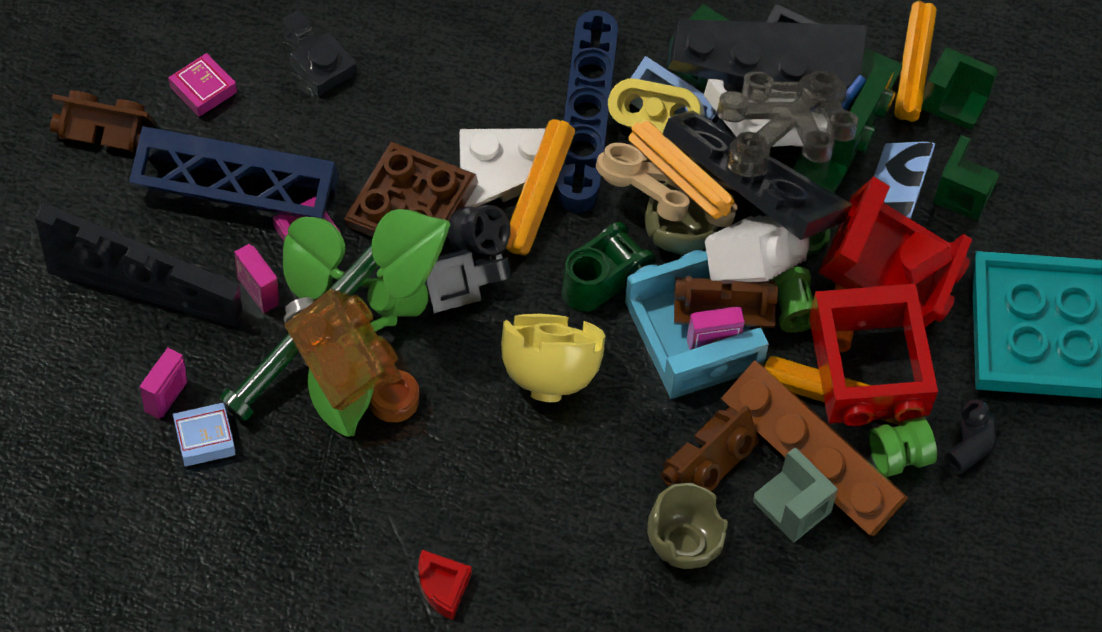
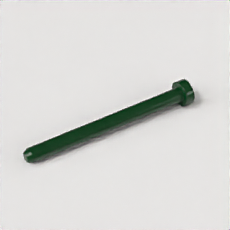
[219,244,379,422]

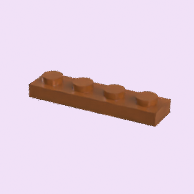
[721,360,908,536]

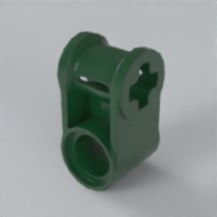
[561,222,656,312]

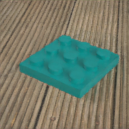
[972,251,1102,398]

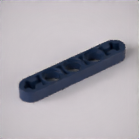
[555,10,618,213]

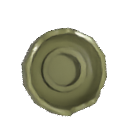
[645,182,719,256]
[647,482,728,569]

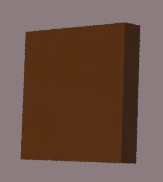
[344,142,478,238]

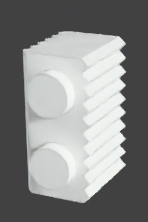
[705,215,809,284]

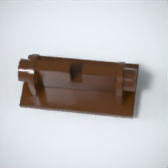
[50,91,157,153]
[674,276,778,328]
[660,405,759,491]

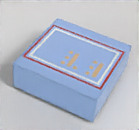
[173,403,236,467]

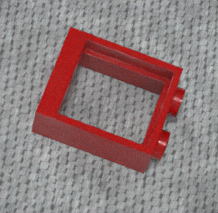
[809,284,938,426]

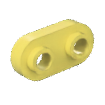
[608,78,704,133]

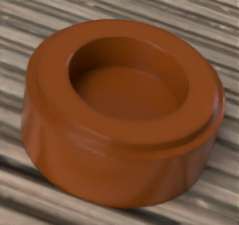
[369,369,419,422]

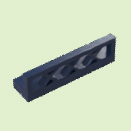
[129,126,339,219]

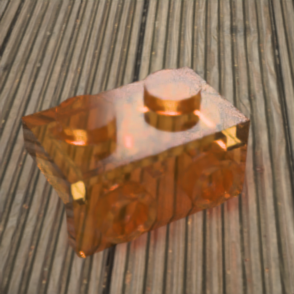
[284,288,402,411]

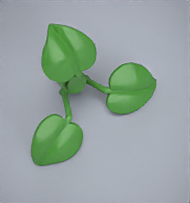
[283,209,450,436]

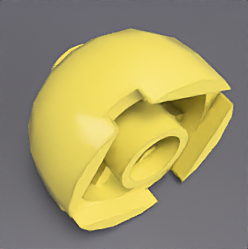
[501,314,605,402]

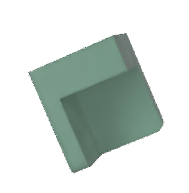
[753,448,838,542]

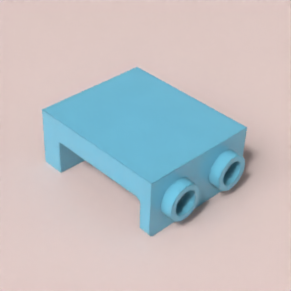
[625,250,769,399]

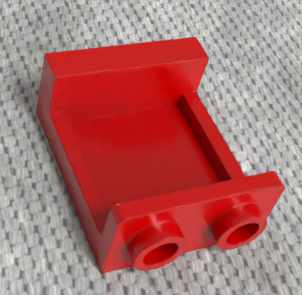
[818,176,972,327]

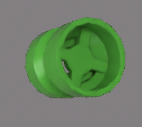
[868,417,937,477]

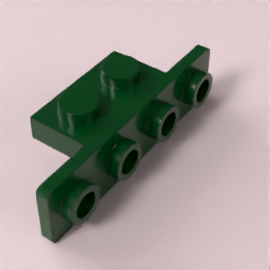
[793,47,902,194]

